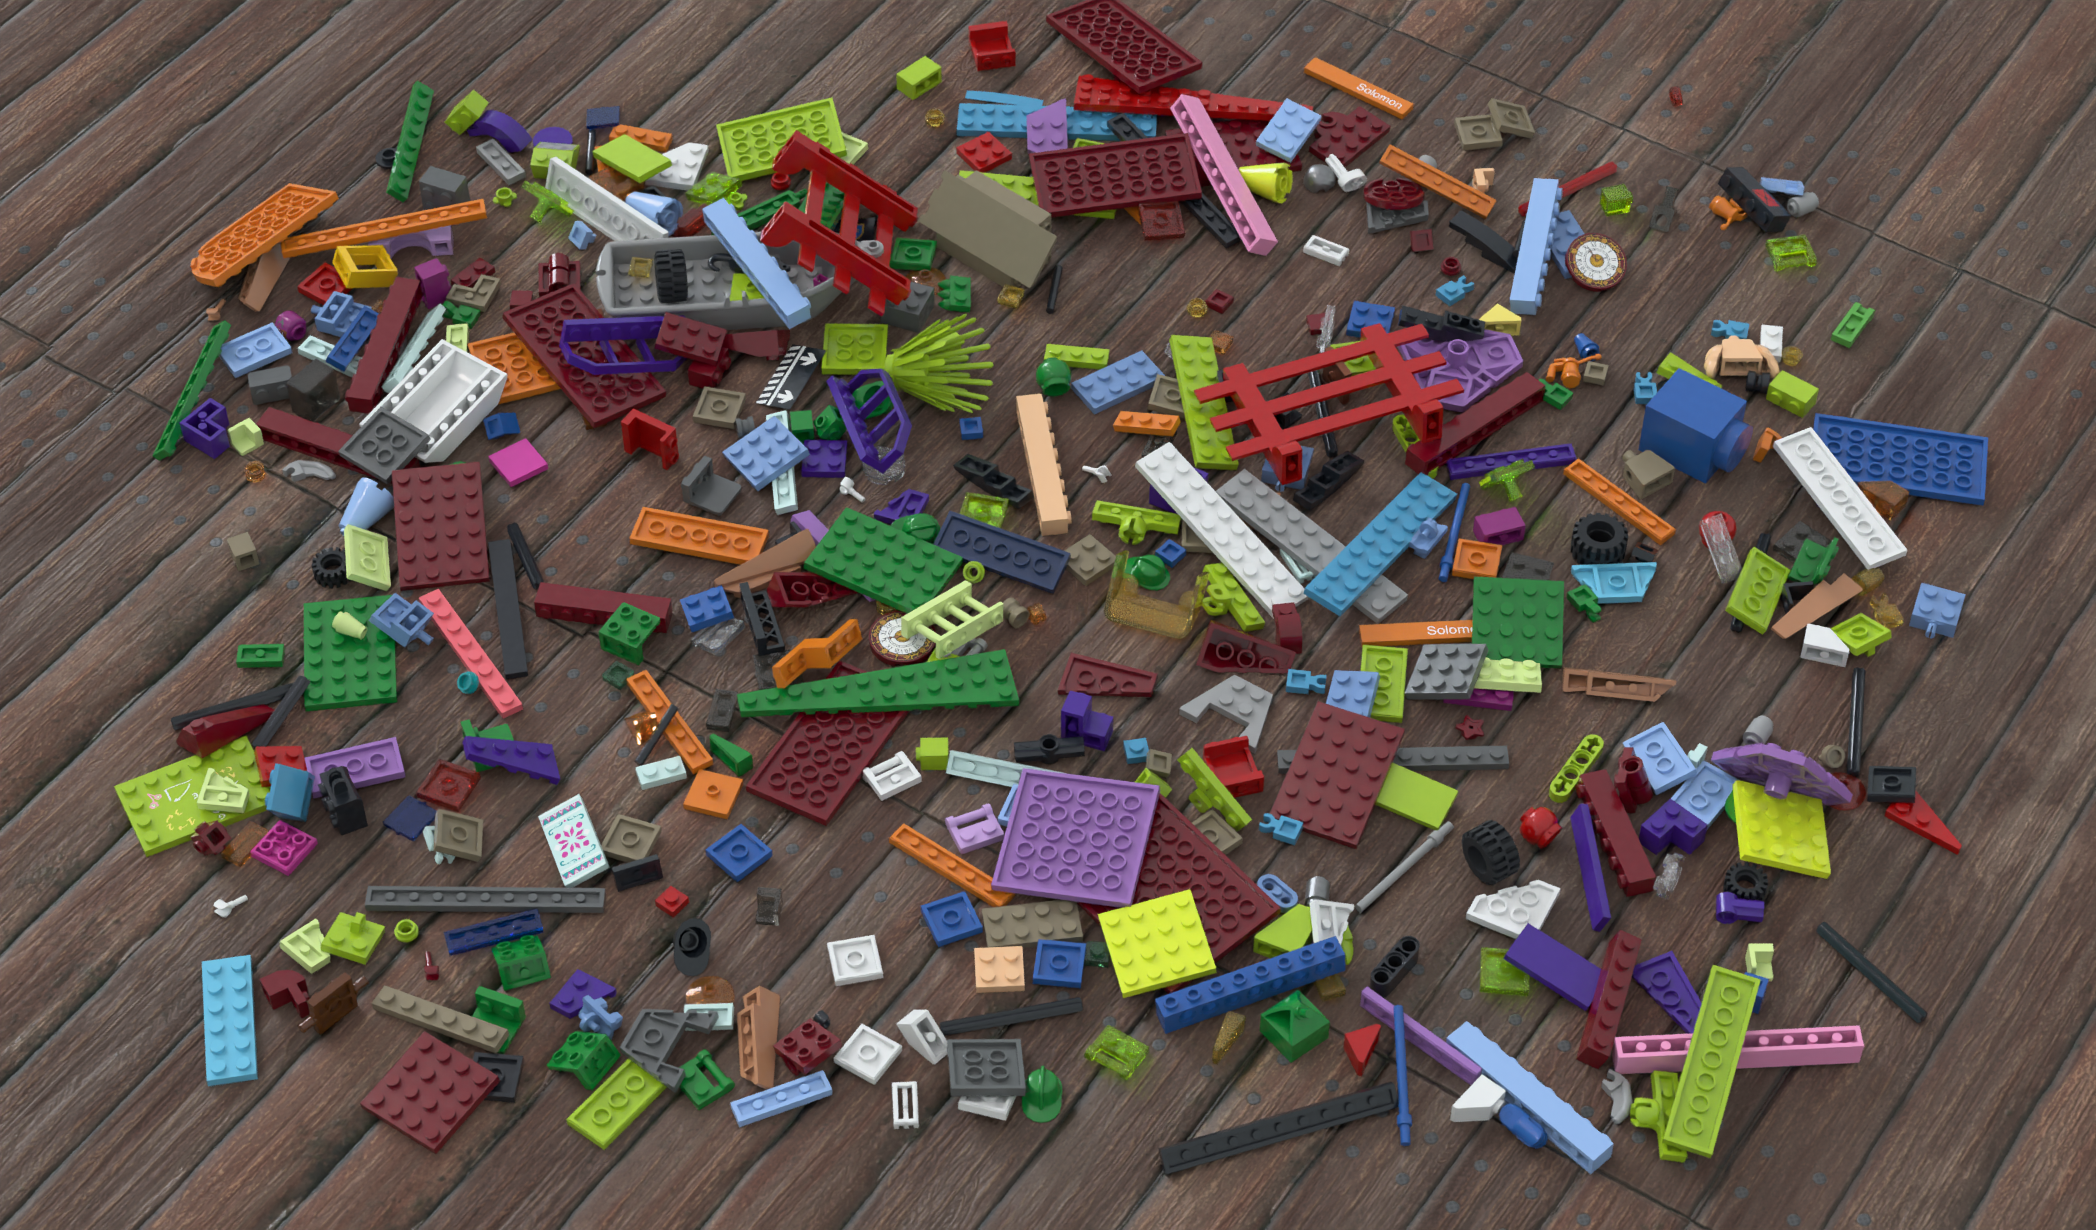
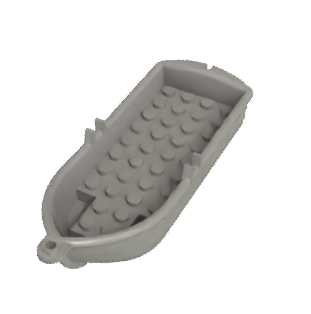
[596,231,884,330]

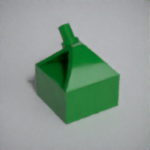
[1260,990,1330,1063]

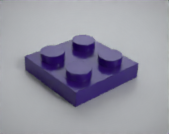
[802,440,847,478]

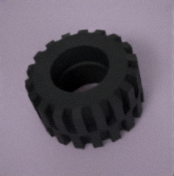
[654,249,688,303]
[1570,513,1628,565]
[1461,820,1520,885]

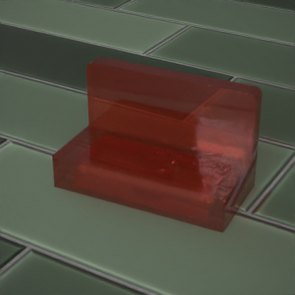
[671,203,709,238]

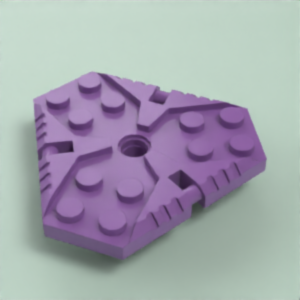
[1398,329,1523,412]
[1711,743,1853,805]

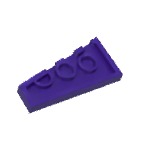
[462,736,560,785]
[1632,951,1701,1034]

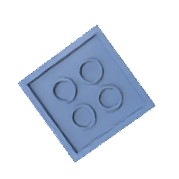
[722,416,810,491]

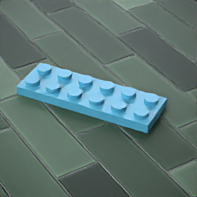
[202,955,258,1086]

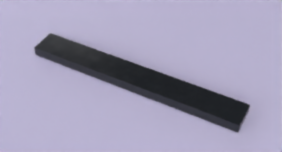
[488,539,528,680]

